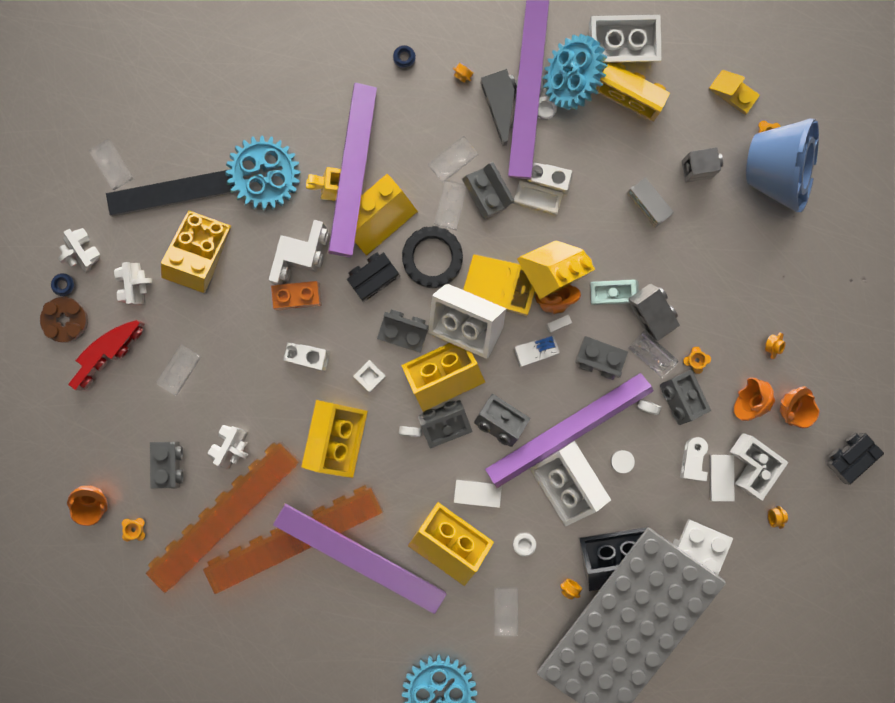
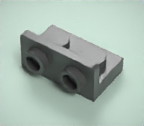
[462,162,514,219]
[377,309,429,353]
[575,336,628,380]
[660,369,712,425]
[474,394,531,447]
[418,400,473,448]
[150,442,183,489]

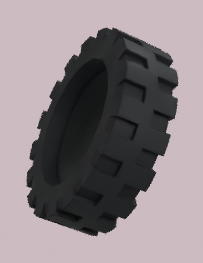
[402,226,463,288]

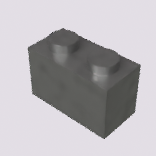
[682,147,723,183]
[628,284,680,341]

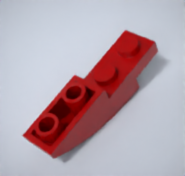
[68,320,145,391]

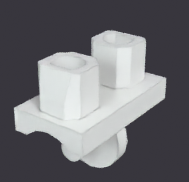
[58,228,100,273]
[114,262,152,305]
[208,425,248,469]

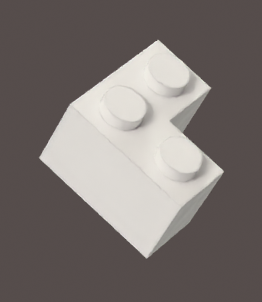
[730,433,789,501]

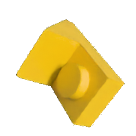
[709,70,760,115]

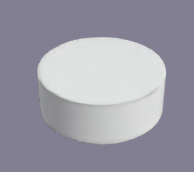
[538,96,557,120]
[637,399,662,415]
[399,426,422,437]
[611,450,635,473]
[513,533,536,557]

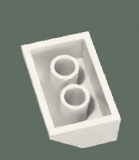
[588,15,661,63]
[428,284,506,359]
[530,441,611,527]

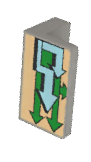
[627,177,674,228]

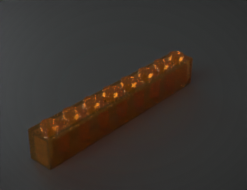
[145,442,301,593]
[203,485,384,594]

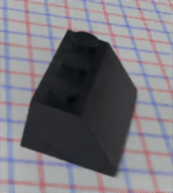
[579,527,647,591]

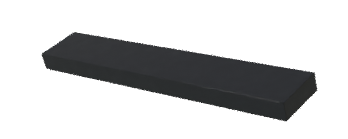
[106,169,237,217]

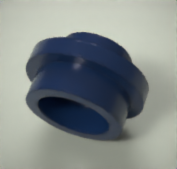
[393,45,416,69]
[51,273,75,296]

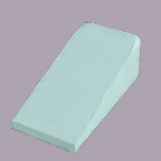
[590,280,639,305]

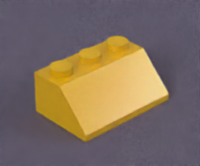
[596,62,670,122]
[354,174,418,256]
[517,240,595,299]
[401,343,486,412]
[301,400,368,478]
[408,502,494,586]

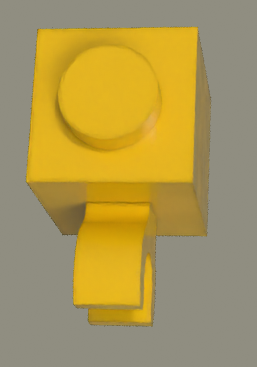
[306,167,341,201]

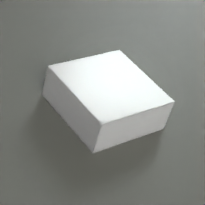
[546,315,572,334]
[353,360,386,392]

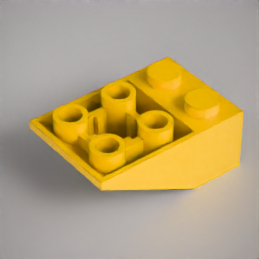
[161,210,231,293]
[463,254,535,317]

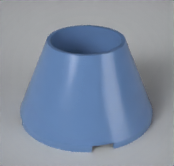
[746,118,819,212]

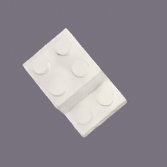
[269,220,329,285]
[673,519,733,575]

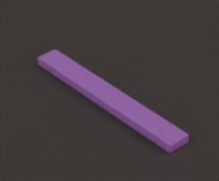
[508,0,549,179]
[328,83,377,258]
[485,373,654,488]
[273,503,447,614]

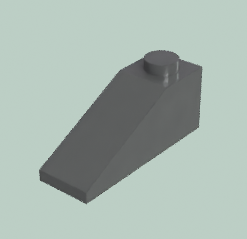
[480,69,517,146]

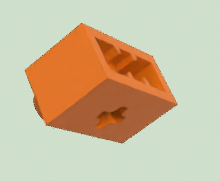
[271,281,322,311]

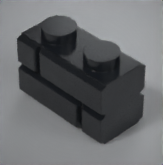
[347,252,400,303]
[826,433,884,485]

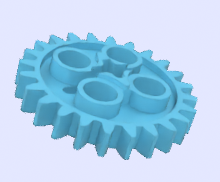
[543,34,608,110]
[225,135,301,211]
[402,655,477,703]

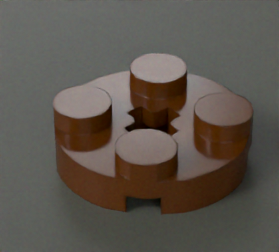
[40,297,88,343]

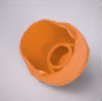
[535,285,581,314]
[734,378,775,421]
[780,386,820,428]
[67,485,108,526]

